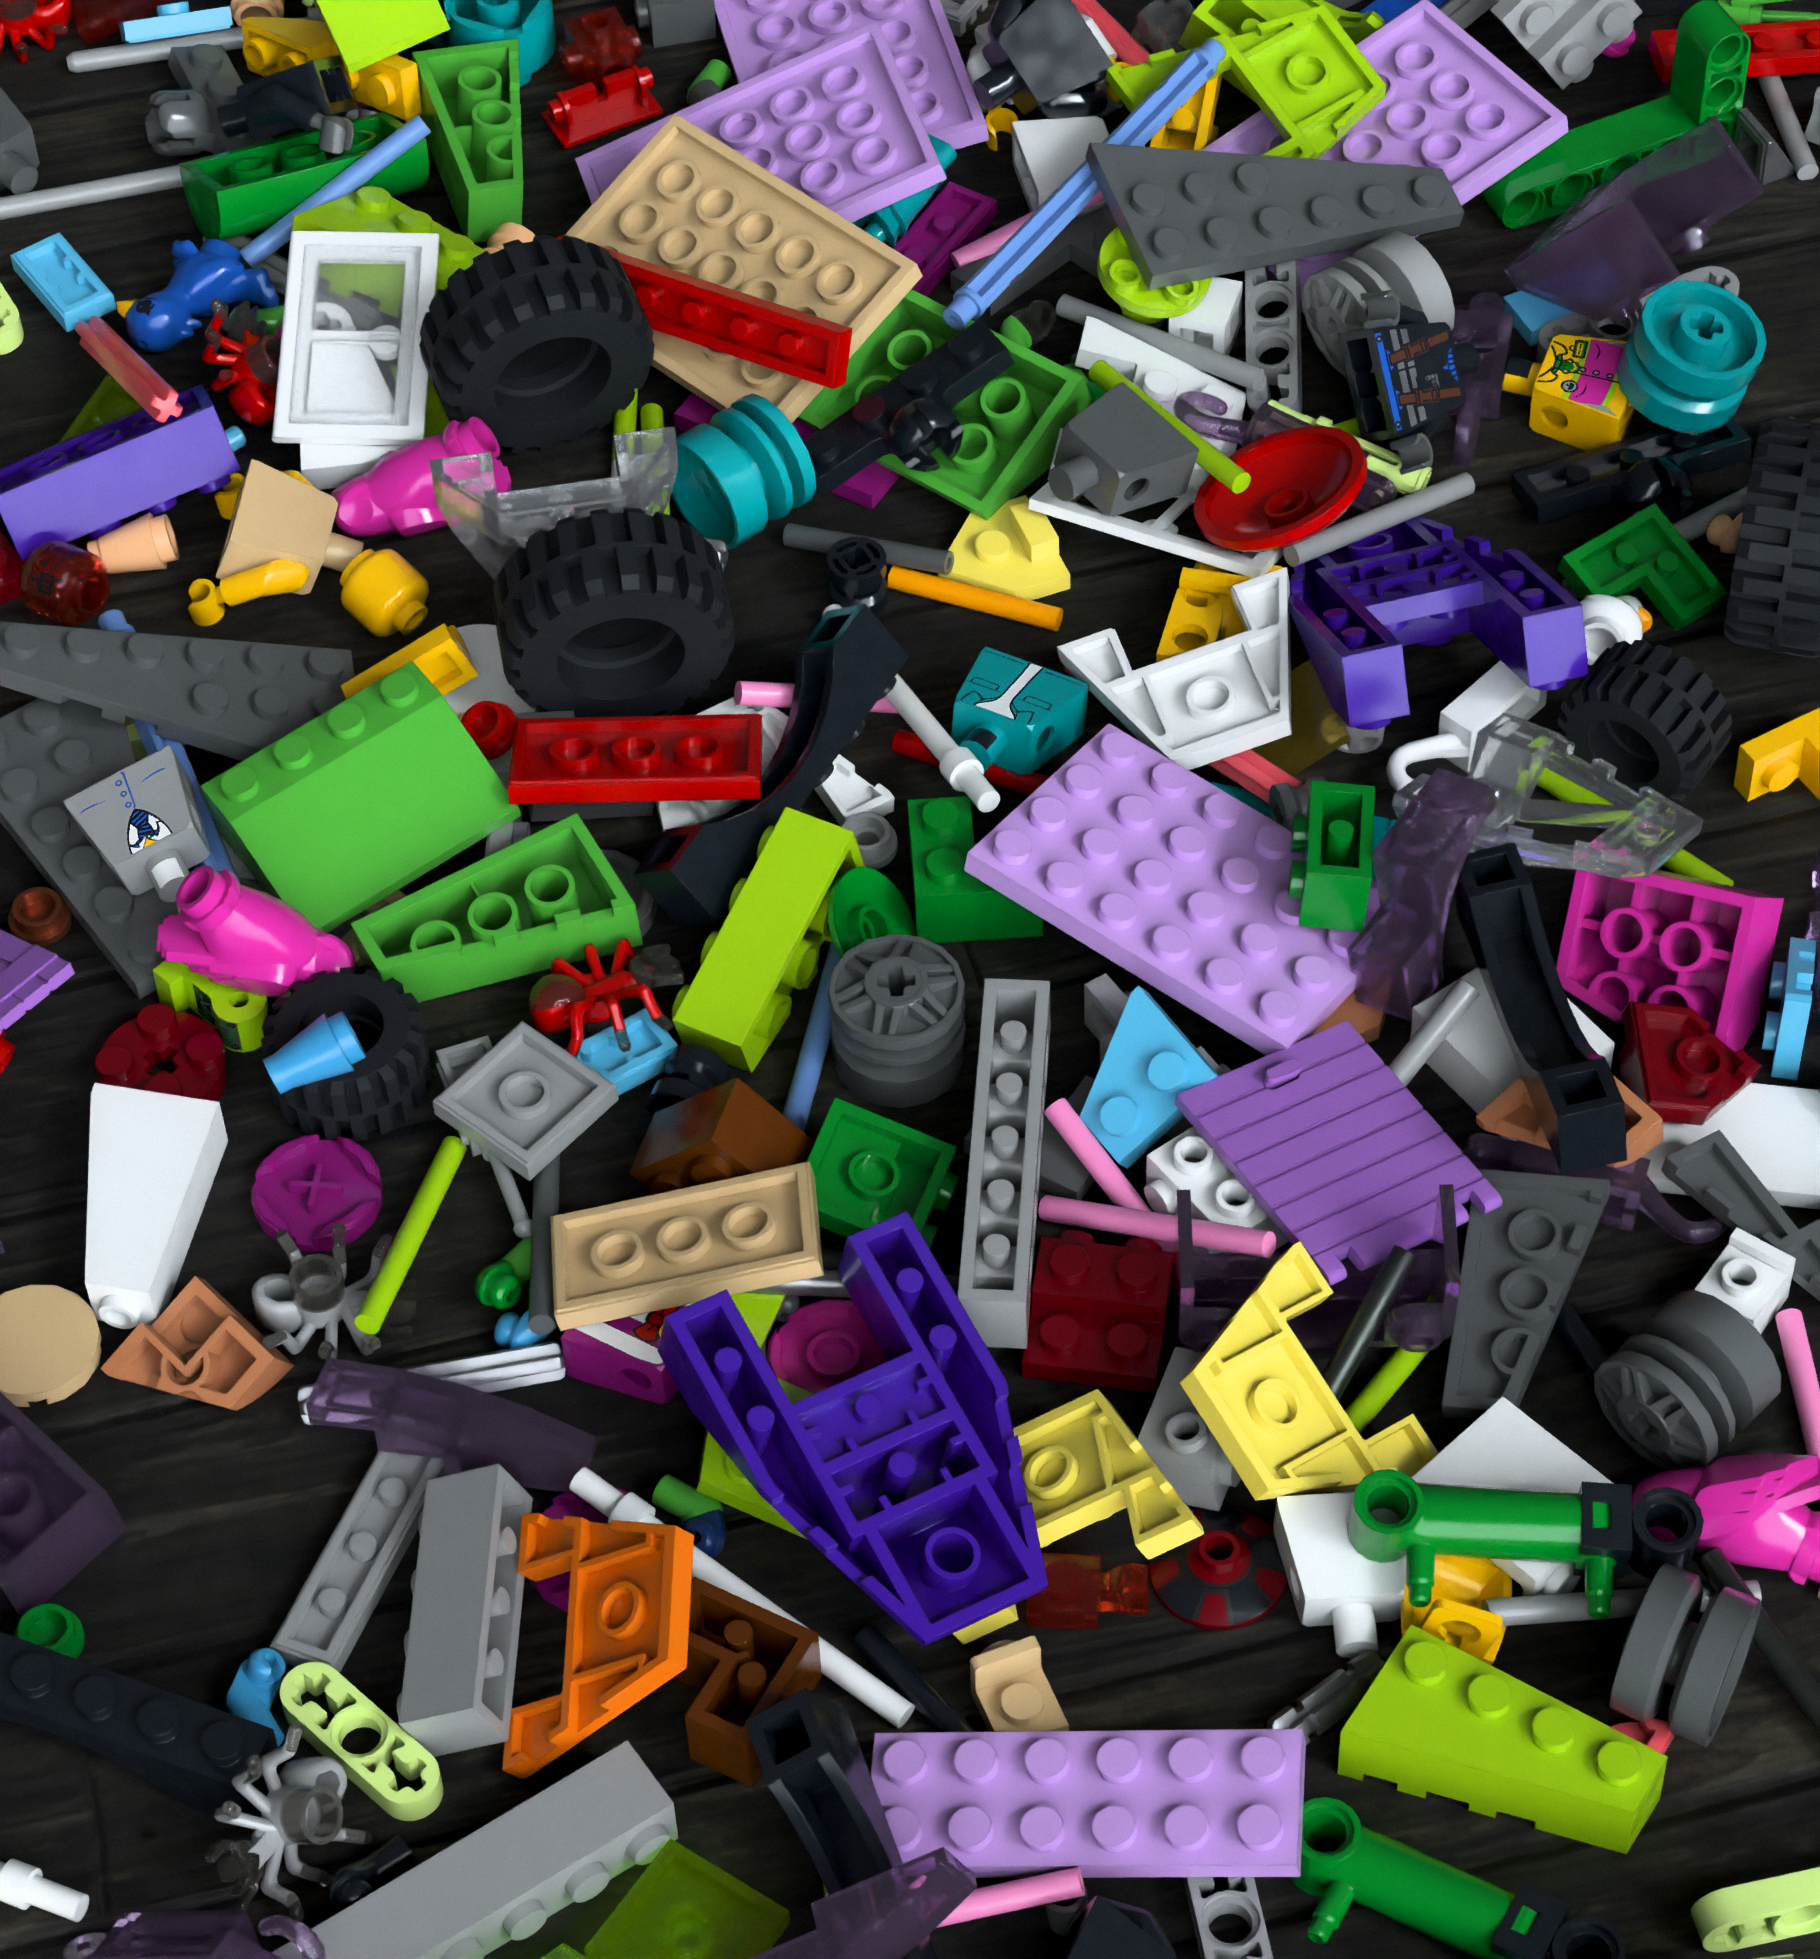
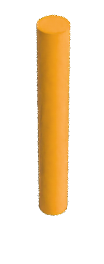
[887,565,1063,632]

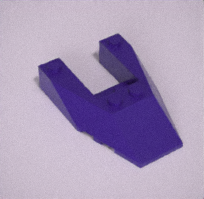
[1288,516,1589,730]
[657,1211,1048,1647]

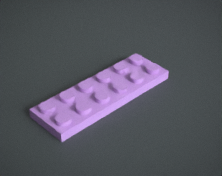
[871,1729,1306,1878]

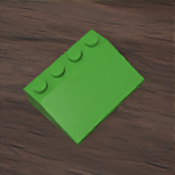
[798,289,1094,520]
[200,661,522,933]

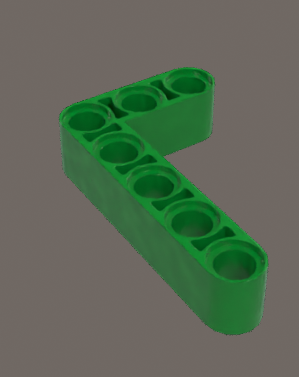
[1480,0,1751,229]

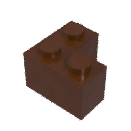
[629,1077,815,1195]
[673,1577,822,1788]

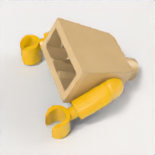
[188,459,364,626]

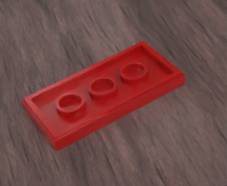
[508,714,763,804]

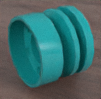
[660,393,816,550]

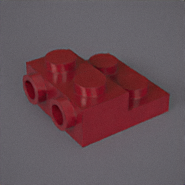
[1022,1230,1174,1394]

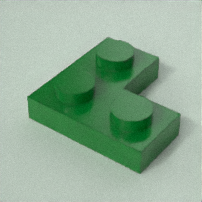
[1557,503,1728,632]

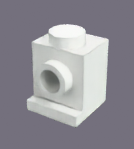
[1169,276,1243,356]
[1695,1227,1796,1335]

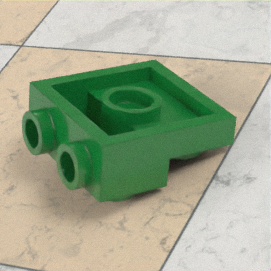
[807,1097,960,1250]

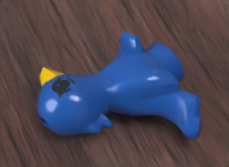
[116,239,279,352]

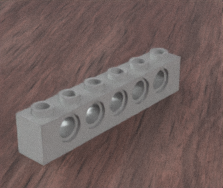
[958,978,1051,1349]

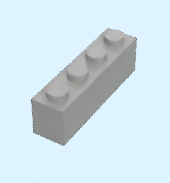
[397,1463,533,1757]

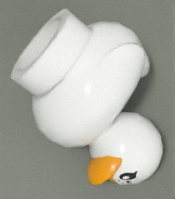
[1580,594,1653,666]

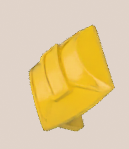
[1401,1555,1512,1665]

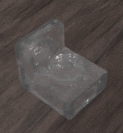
[1131,0,1195,54]

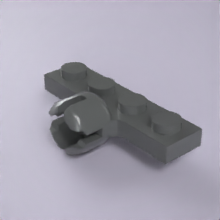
[145,44,273,157]

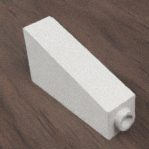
[85,1083,228,1329]

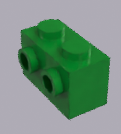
[1288,780,1375,932]

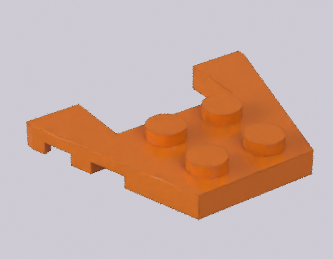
[502,1513,694,1779]

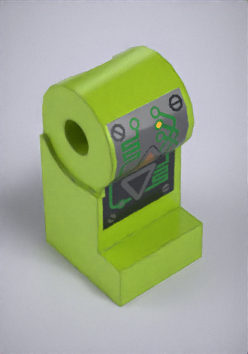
[153,960,269,1053]

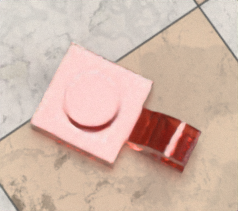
[1026,1553,1150,1630]

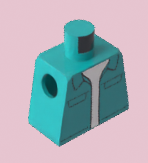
[951,646,1089,775]

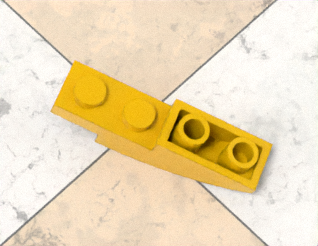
[241,17,423,121]

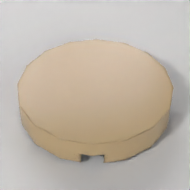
[0,1284,102,1407]

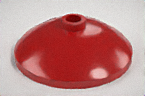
[1193,426,1368,552]

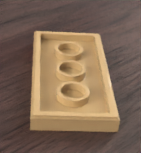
[550,1161,824,1331]

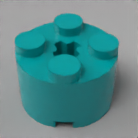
[443,0,556,86]

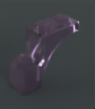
[1347,768,1496,1022]

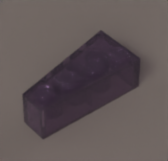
[0,1392,127,1618]

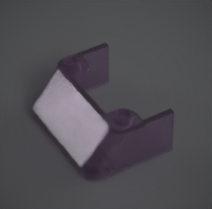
[1503,115,1765,325]
[1173,1184,1461,1352]

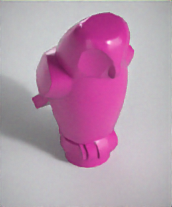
[331,417,511,537]
[156,865,356,997]
[1632,1453,1820,1585]

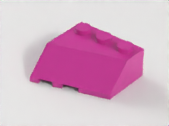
[1556,857,1784,1053]

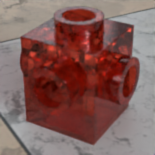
[559,6,642,93]

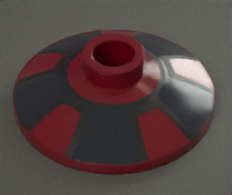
[1149,1507,1287,1630]

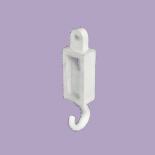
[1386,660,1547,799]

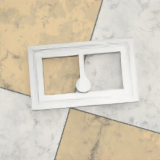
[1028,481,1283,578]

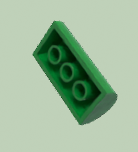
[179,112,429,241]

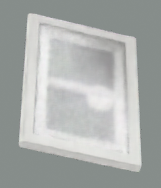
[272,231,440,446]

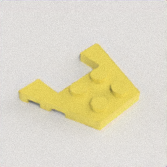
[1180,1241,1439,1501]
[952,1389,1204,1645]

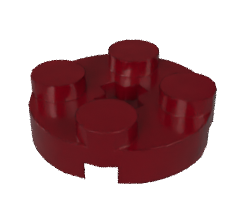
[95,1004,227,1102]

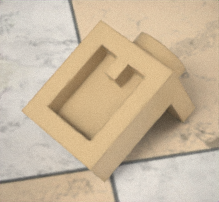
[970,1636,1069,1732]

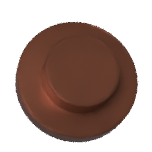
[8,887,72,946]

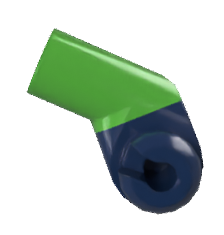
[652,1474,727,1559]

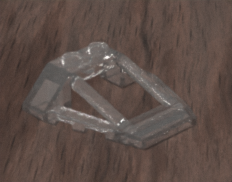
[429,426,678,581]
[1392,712,1703,878]

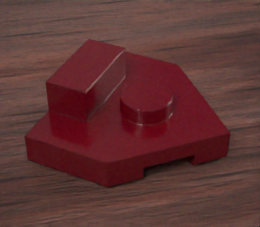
[1618,1001,1762,1126]

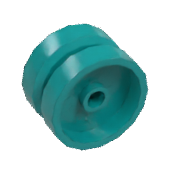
[1617,280,1767,433]

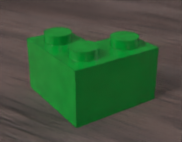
[907,796,1043,943]

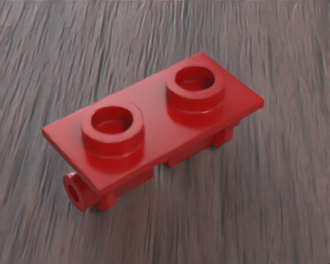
[541,64,663,150]

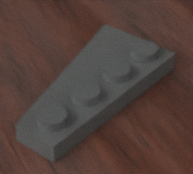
[1442,1169,1611,1421]

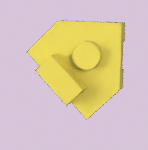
[938,495,1070,600]

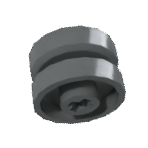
[1609,1563,1762,1748]

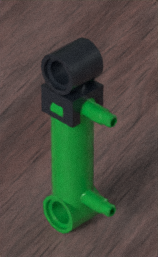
[1347,1469,1704,1619]
[1290,1797,1627,1959]

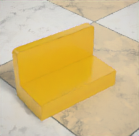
[340,623,479,699]

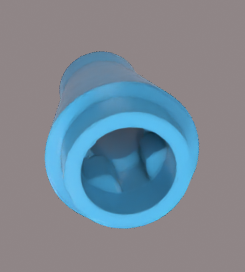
[263,1011,366,1094]

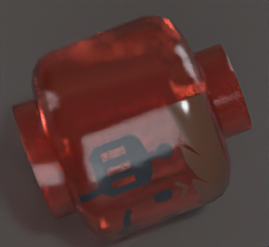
[20,540,110,626]

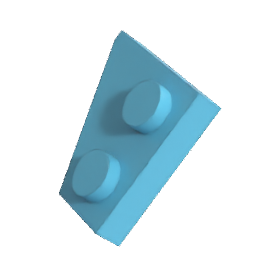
[1762,937,1816,1080]
[1079,986,1220,1169]

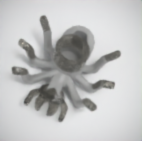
[252,1223,419,1362]
[205,1723,372,1921]

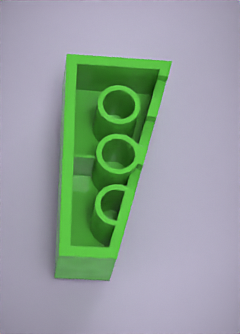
[412,38,523,243]
[350,813,643,1003]

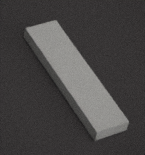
[270,1426,456,1673]

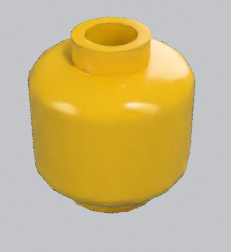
[340,549,429,637]

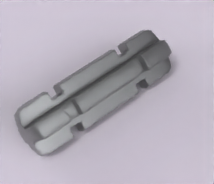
[1267,1650,1386,1745]

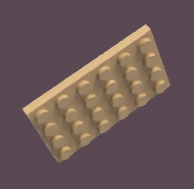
[565,113,923,424]

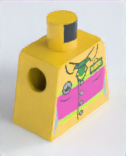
[1503,334,1635,451]

